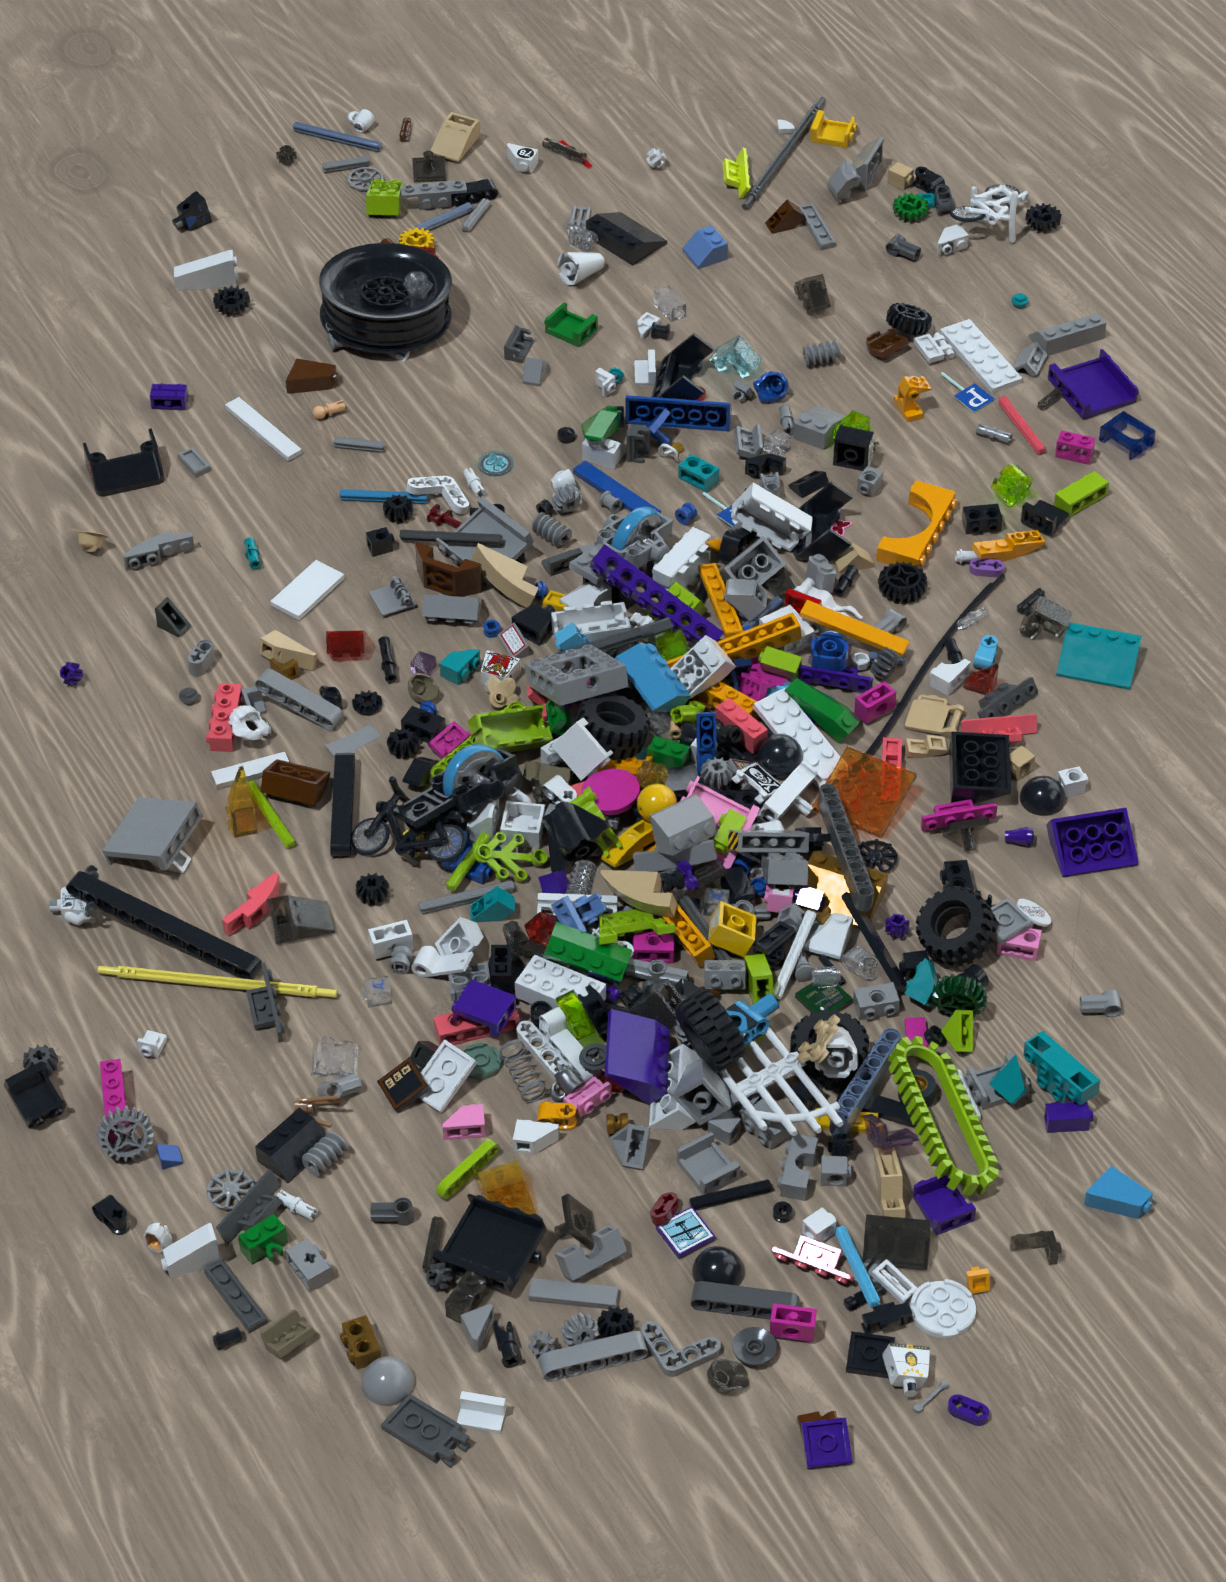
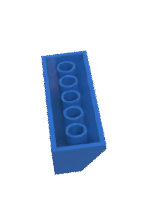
[625,395,732,432]

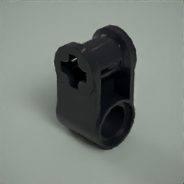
[914,166,945,194]
[92,1195,130,1235]

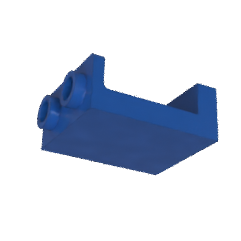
[441,831,502,885]

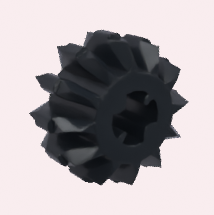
[383,494,413,523]
[387,727,419,759]
[356,873,389,906]
[598,1304,635,1338]

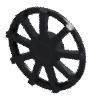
[858,839,898,873]

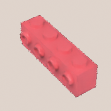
[206,683,242,752]

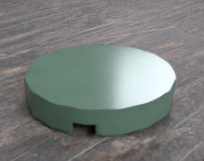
[464,1043,501,1080]

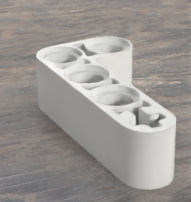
[539,1007,601,1083]

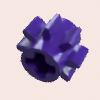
[60,662,83,685]
[885,914,910,939]

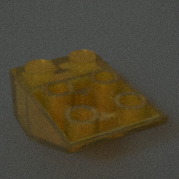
[475,1160,536,1215]

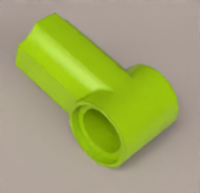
[670,701,705,725]

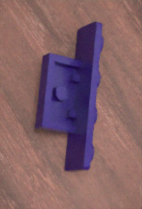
[798,665,873,692]

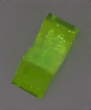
[556,989,595,1041]

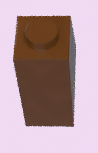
[286,358,339,394]

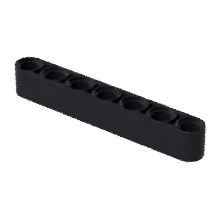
[330,753,355,856]

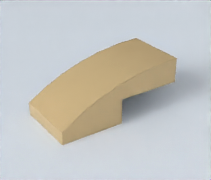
[904,735,948,758]

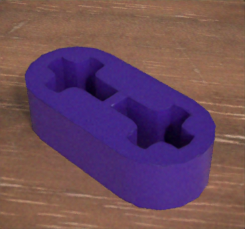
[948,1394,989,1426]

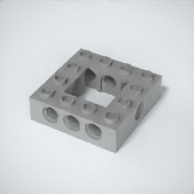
[525,645,628,706]

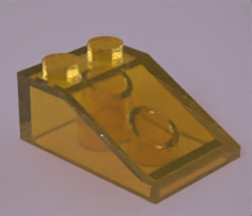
[225,766,257,838]

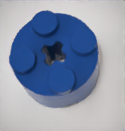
[810,632,848,672]

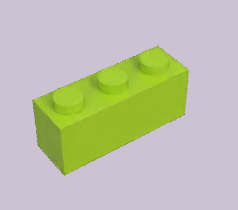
[1054,471,1109,517]

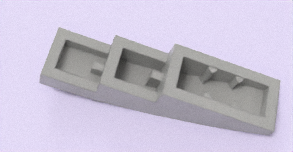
[633,840,717,872]

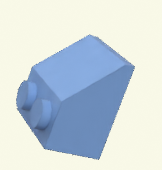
[683,225,728,269]

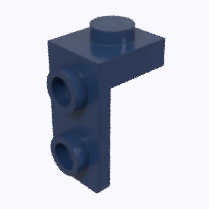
[725,658,752,692]

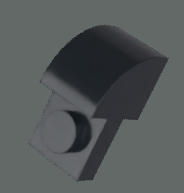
[795,827,831,851]

